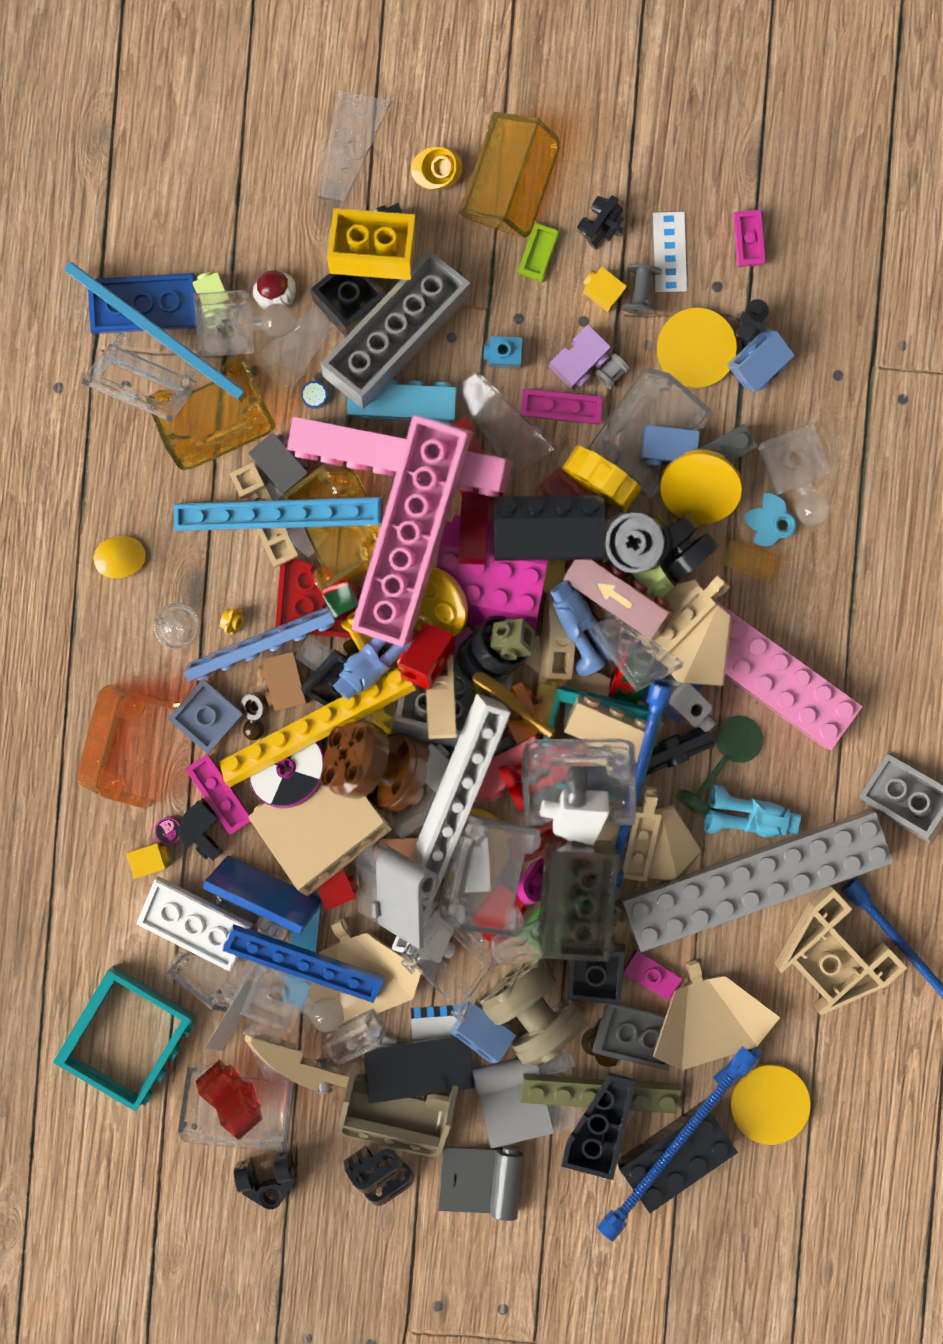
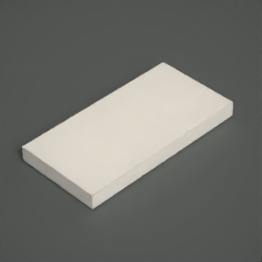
[137,876,253,972]

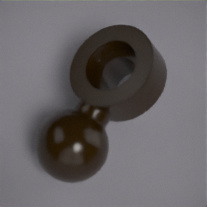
[241,692,269,741]

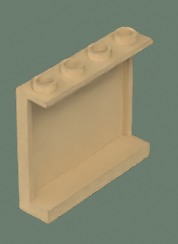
[248,754,392,896]

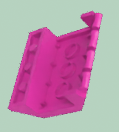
[436,515,549,637]

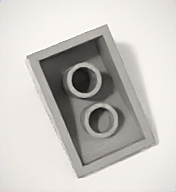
[859,753,943,845]

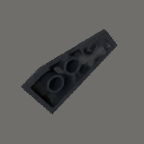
[561,1073,636,1180]

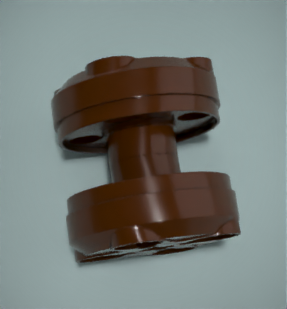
[321,718,430,812]

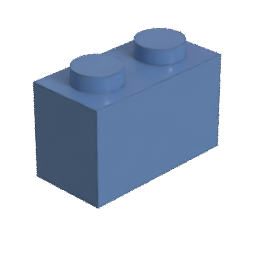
[727,329,795,392]
[639,425,700,467]
[449,1003,516,1063]

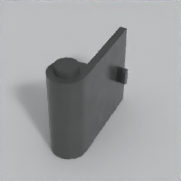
[437,1145,523,1221]

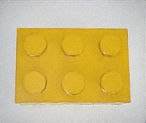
[327,208,416,280]

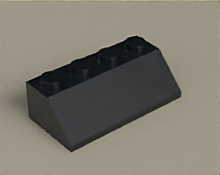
[493,495,605,561]

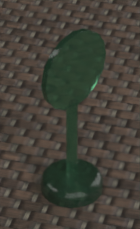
[675,716,763,818]

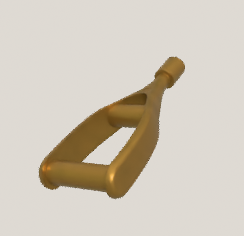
[471,672,556,739]

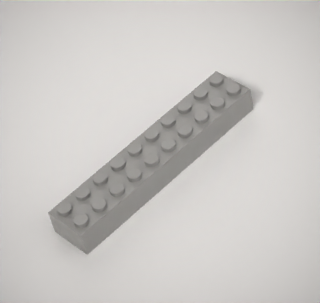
[620,810,894,952]

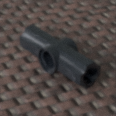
[634,727,715,776]

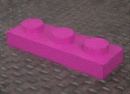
[520,389,603,425]
[185,754,250,835]

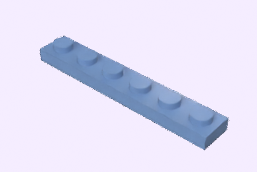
[184,607,335,681]

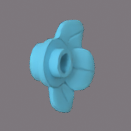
[744,493,796,547]

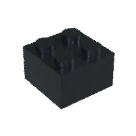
[311,273,387,337]
[567,939,625,1005]

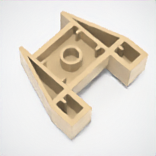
[775,886,907,1015]

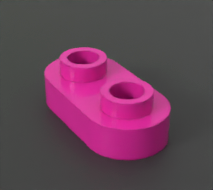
[516,858,555,905]

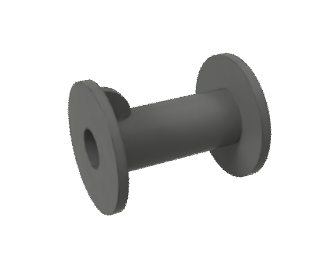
[622,264,662,315]

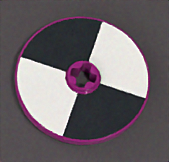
[249,742,325,809]

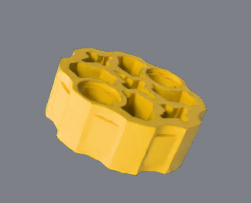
[562,445,641,512]

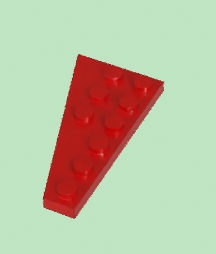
[275,558,363,638]

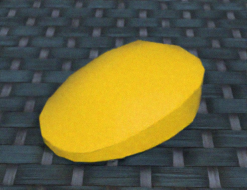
[411,147,463,190]
[93,535,146,579]

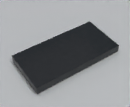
[363,1035,474,1104]

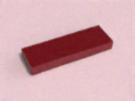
[458,493,489,565]

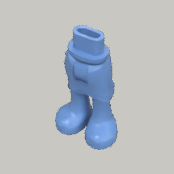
[550,580,619,676]
[333,633,414,700]

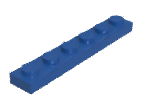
[222,924,384,1003]

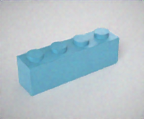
[347,380,456,423]

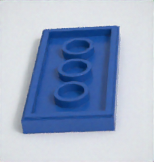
[88,273,199,334]
[203,855,322,934]

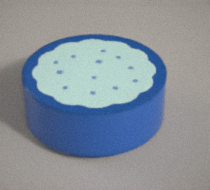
[301,381,328,409]

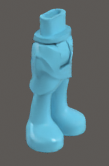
[704,784,801,838]

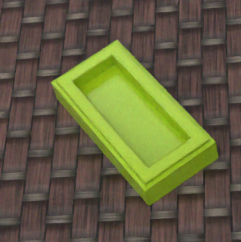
[517,222,560,283]

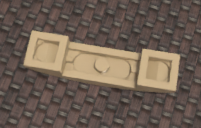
[230,462,299,568]

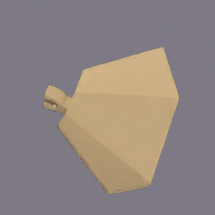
[627,576,732,686]
[575,787,701,882]
[303,918,423,1027]
[653,960,780,1070]

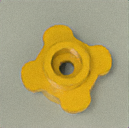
[220,608,244,635]

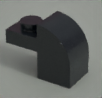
[179,798,224,861]

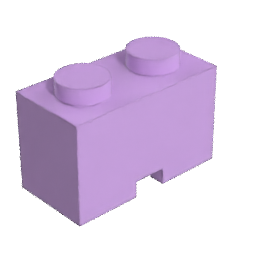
[549,325,611,389]

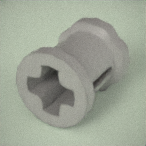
[595,353,630,389]

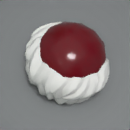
[253,270,296,312]

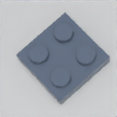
[168,679,243,754]

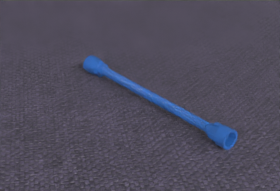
[598,679,674,896]
[841,877,943,999]
[597,1046,759,1242]

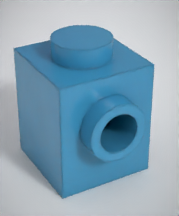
[483,336,522,369]

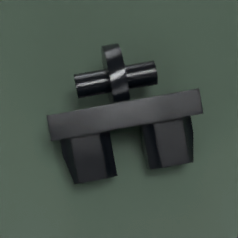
[577,195,625,250]
[734,299,769,343]

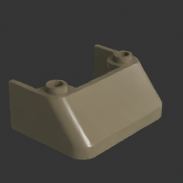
[337,1062,458,1157]

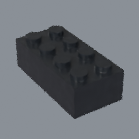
[617,1101,738,1213]

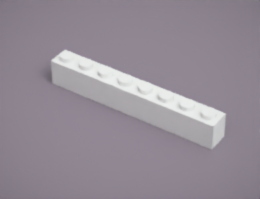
[410,694,511,907]

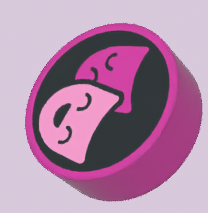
[155,817,180,844]

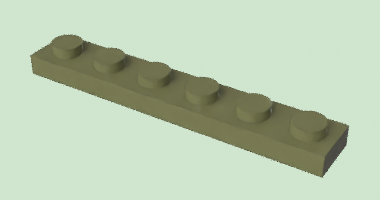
[519,1074,681,1114]

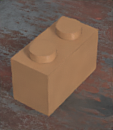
[259,652,308,711]

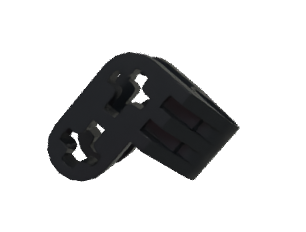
[343,1146,415,1206]
[234,1150,297,1210]

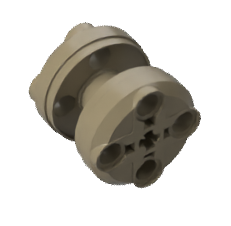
[479,958,588,1066]

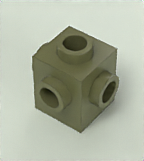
[490,618,535,660]

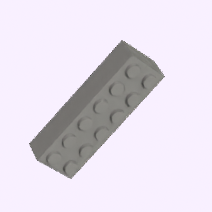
[321,250,470,410]

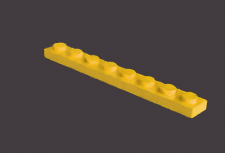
[219,667,417,787]

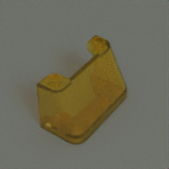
[145,353,276,470]
[278,465,382,591]

